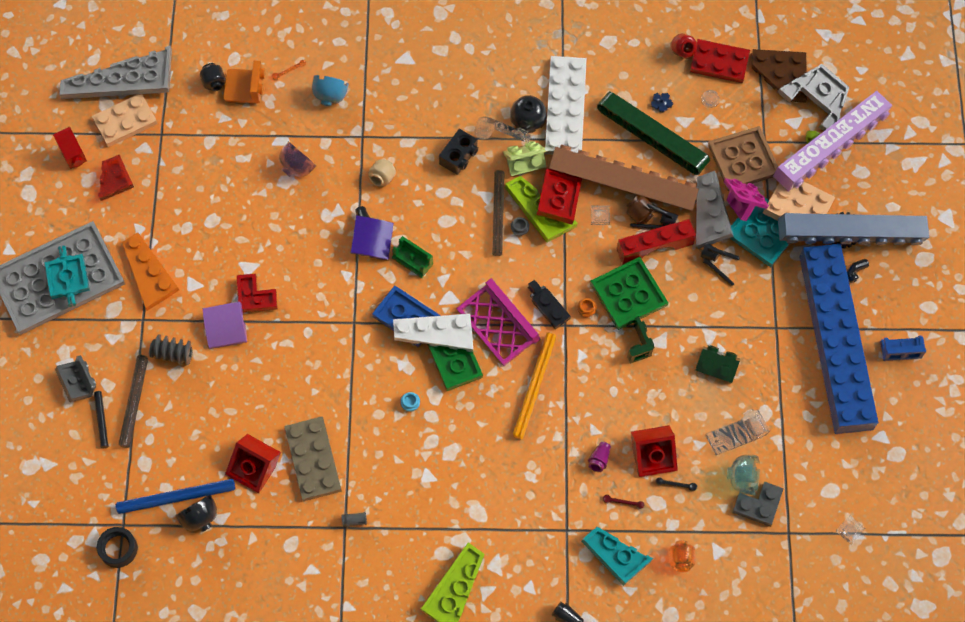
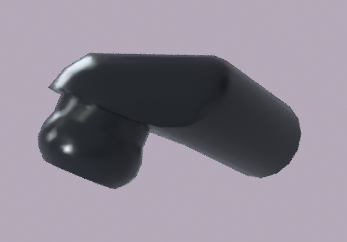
[847,259,869,283]

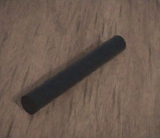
[94,391,109,449]

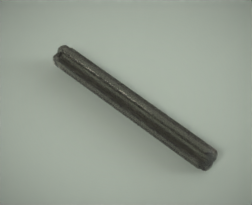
[492,170,504,256]
[119,355,148,448]

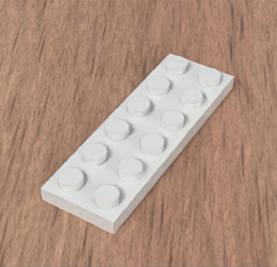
[545,56,587,155]

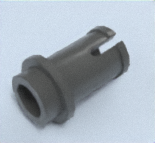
[341,512,367,528]

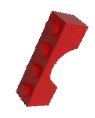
[617,219,696,265]

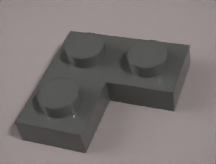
[732,482,784,527]

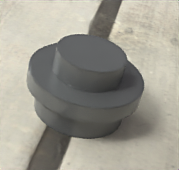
[511,217,529,236]

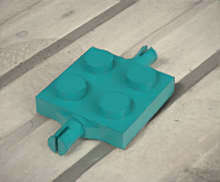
[44,246,90,307]

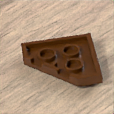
[752,49,807,103]

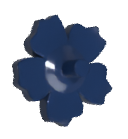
[651,93,673,112]

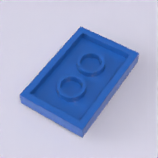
[372,286,441,348]

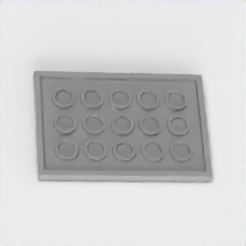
[0,221,125,335]

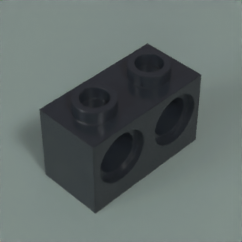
[439,129,479,175]

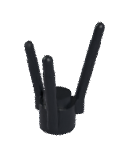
[630,203,678,229]
[701,243,740,286]

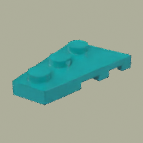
[581,527,653,586]

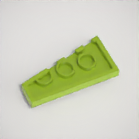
[504,176,578,243]
[420,542,485,622]

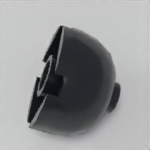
[510,95,546,133]
[175,494,217,532]

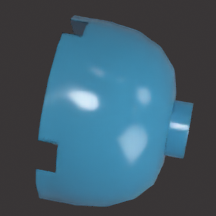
[312,75,349,106]

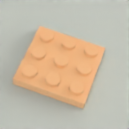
[763,182,835,221]

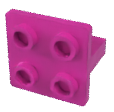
[724,178,769,221]

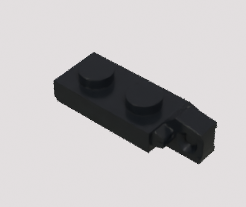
[528,280,571,329]

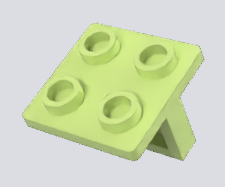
[503,141,547,176]

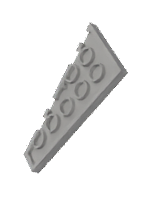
[59,45,172,99]

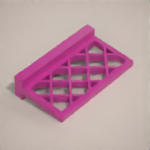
[456,278,541,366]

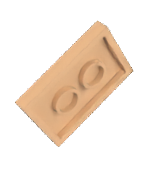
[92,94,158,147]

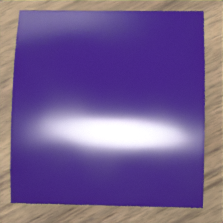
[351,215,394,260]

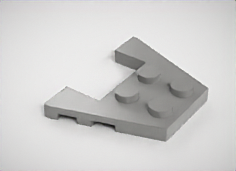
[777,64,849,131]

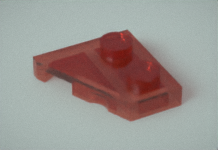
[98,155,134,201]

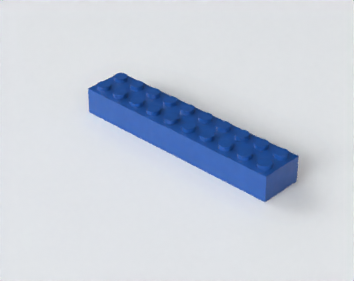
[799,244,879,434]

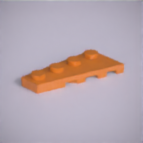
[122,232,179,311]

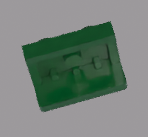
[695,345,740,383]

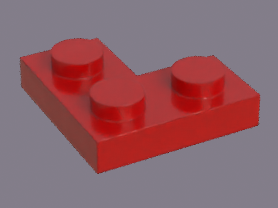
[237,273,278,313]

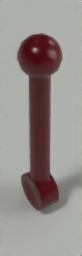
[603,495,645,509]

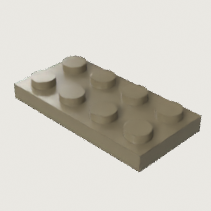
[284,416,342,502]

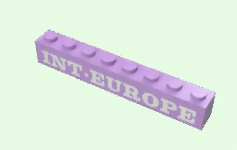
[773,91,892,192]

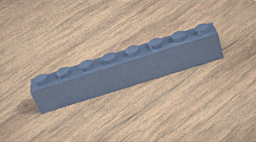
[778,213,930,245]

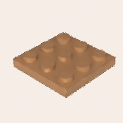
[708,126,778,191]

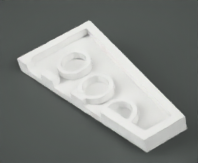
[393,314,473,352]

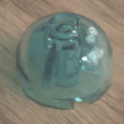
[727,455,760,495]

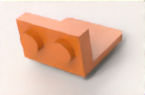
[224,60,265,103]

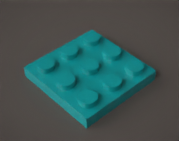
[729,198,791,268]

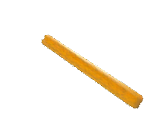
[513,333,556,440]

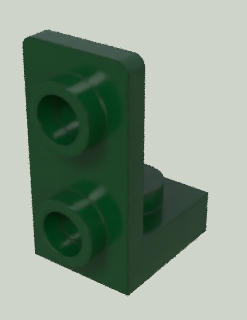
[627,316,655,364]

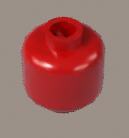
[671,33,697,58]

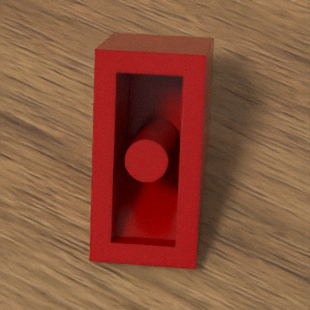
[53,127,87,169]

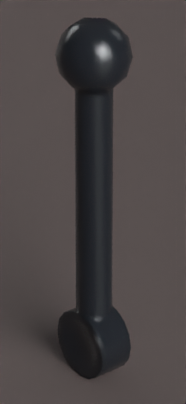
[656,478,697,491]

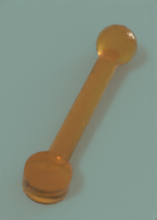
[272,59,306,81]

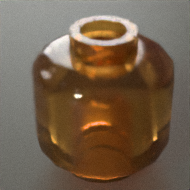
[669,540,696,572]

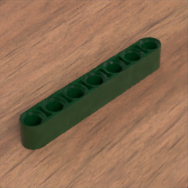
[597,91,710,175]

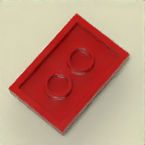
[690,39,750,83]
[536,168,582,225]

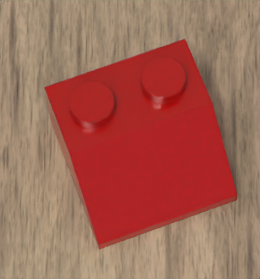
[631,425,678,477]
[225,434,281,493]

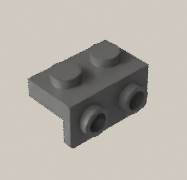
[55,355,96,402]

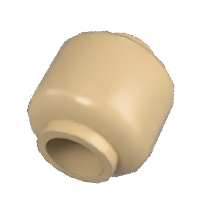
[368,159,396,187]

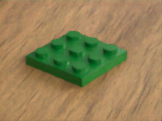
[590,257,668,330]

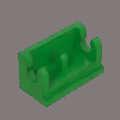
[392,236,433,278]

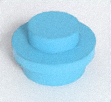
[401,392,420,412]

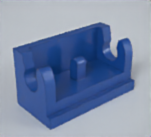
[880,335,926,361]

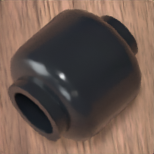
[200,63,226,91]

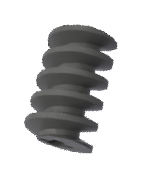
[149,334,193,365]

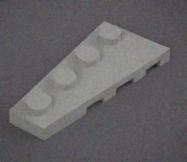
[696,171,734,249]

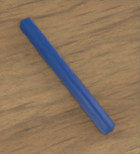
[116,479,235,514]

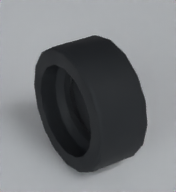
[96,527,138,568]

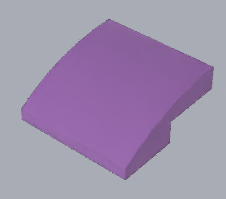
[202,302,247,349]

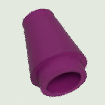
[588,442,611,472]

